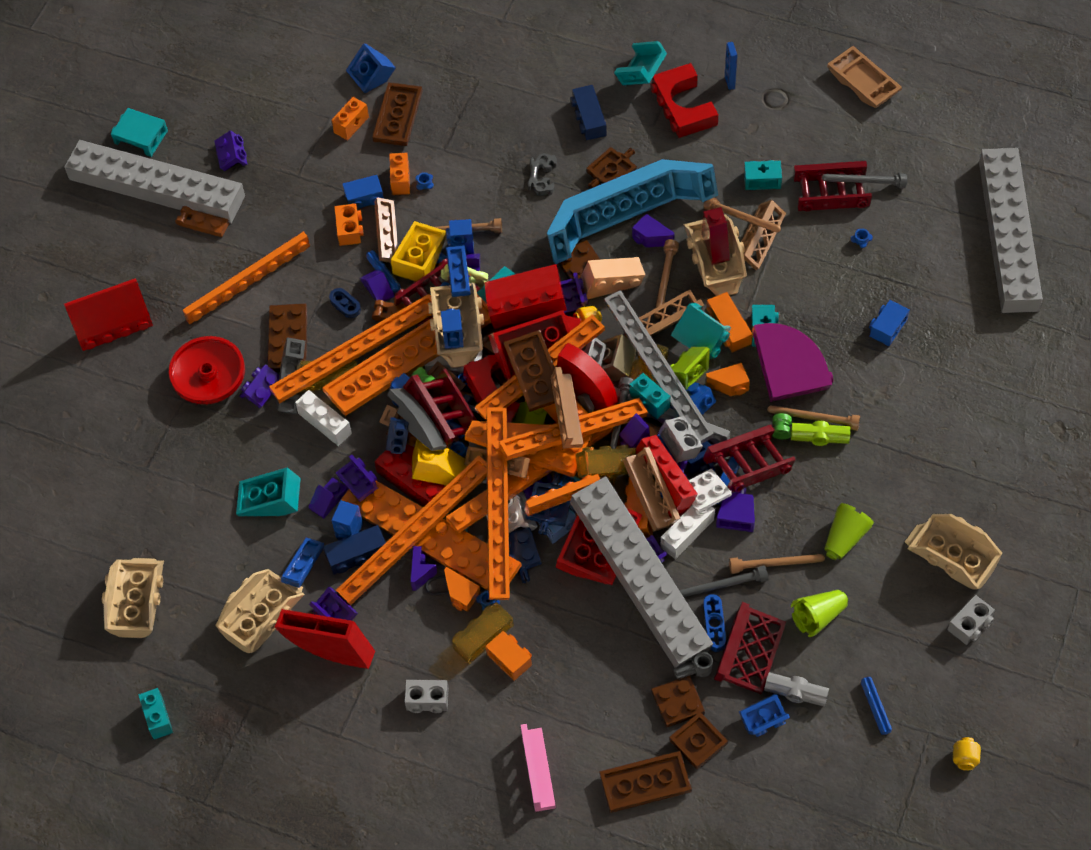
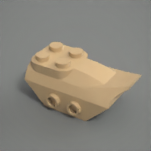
[683,214,747,296]
[428,283,484,368]
[905,514,1002,589]
[102,558,164,638]
[216,569,305,653]

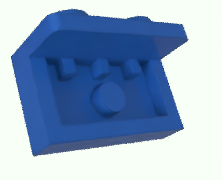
[670,382,716,415]
[738,694,790,737]

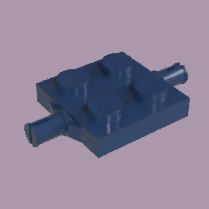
[526,473,571,535]
[509,527,541,583]

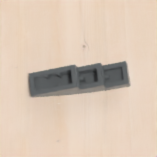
[387,388,447,451]

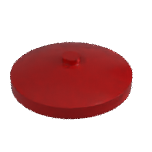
[169,336,245,404]

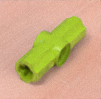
[791,421,850,446]

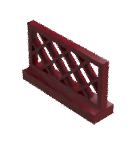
[714,601,786,694]

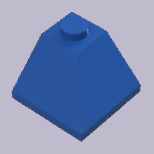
[346,43,396,93]

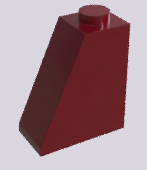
[701,207,730,265]

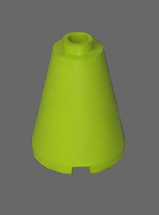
[824,503,874,560]
[791,590,848,637]

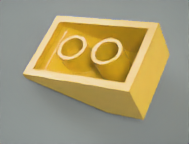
[391,221,446,282]
[412,439,467,485]

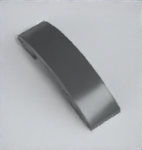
[277,337,305,414]

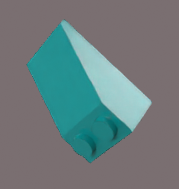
[236,467,301,516]

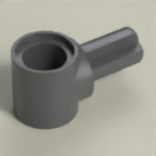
[674,652,713,679]

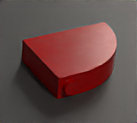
[557,343,618,412]
[275,609,375,669]

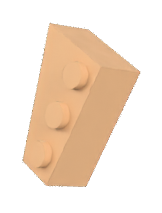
[580,257,645,300]

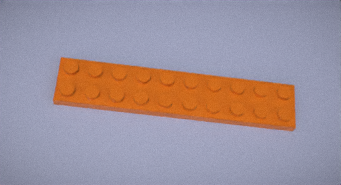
[322,294,492,416]
[341,481,522,591]

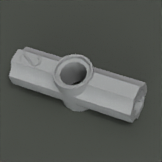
[764,672,829,707]

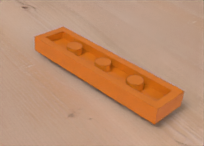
[525,474,600,516]

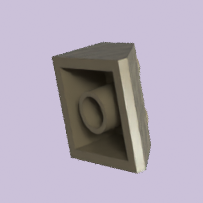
[601,334,636,381]

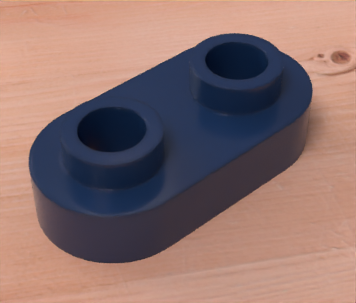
[329,288,361,318]

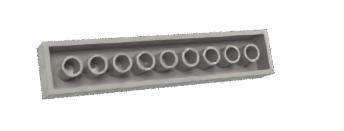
[65,140,245,224]
[979,148,1043,313]
[570,476,713,668]

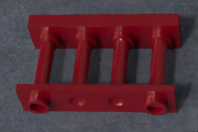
[793,161,872,212]
[394,258,480,327]
[403,369,478,448]
[703,424,796,493]

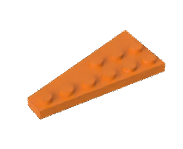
[465,421,593,478]

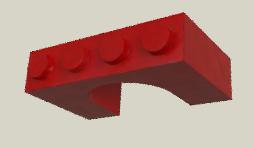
[650,63,719,138]
[463,355,501,404]
[625,435,698,526]

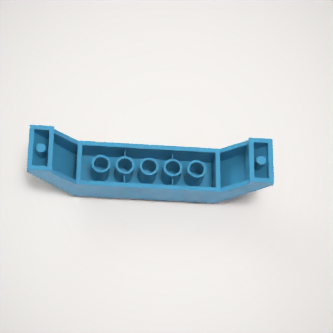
[547,159,718,264]

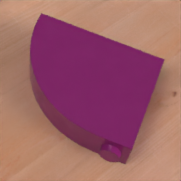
[752,323,834,402]

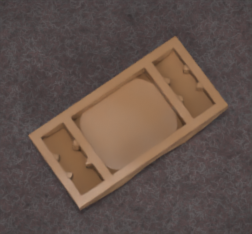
[827,46,902,108]

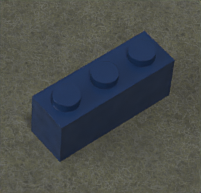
[570,85,607,140]
[323,525,386,575]

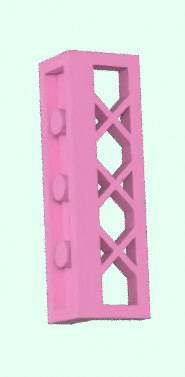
[521,724,556,812]

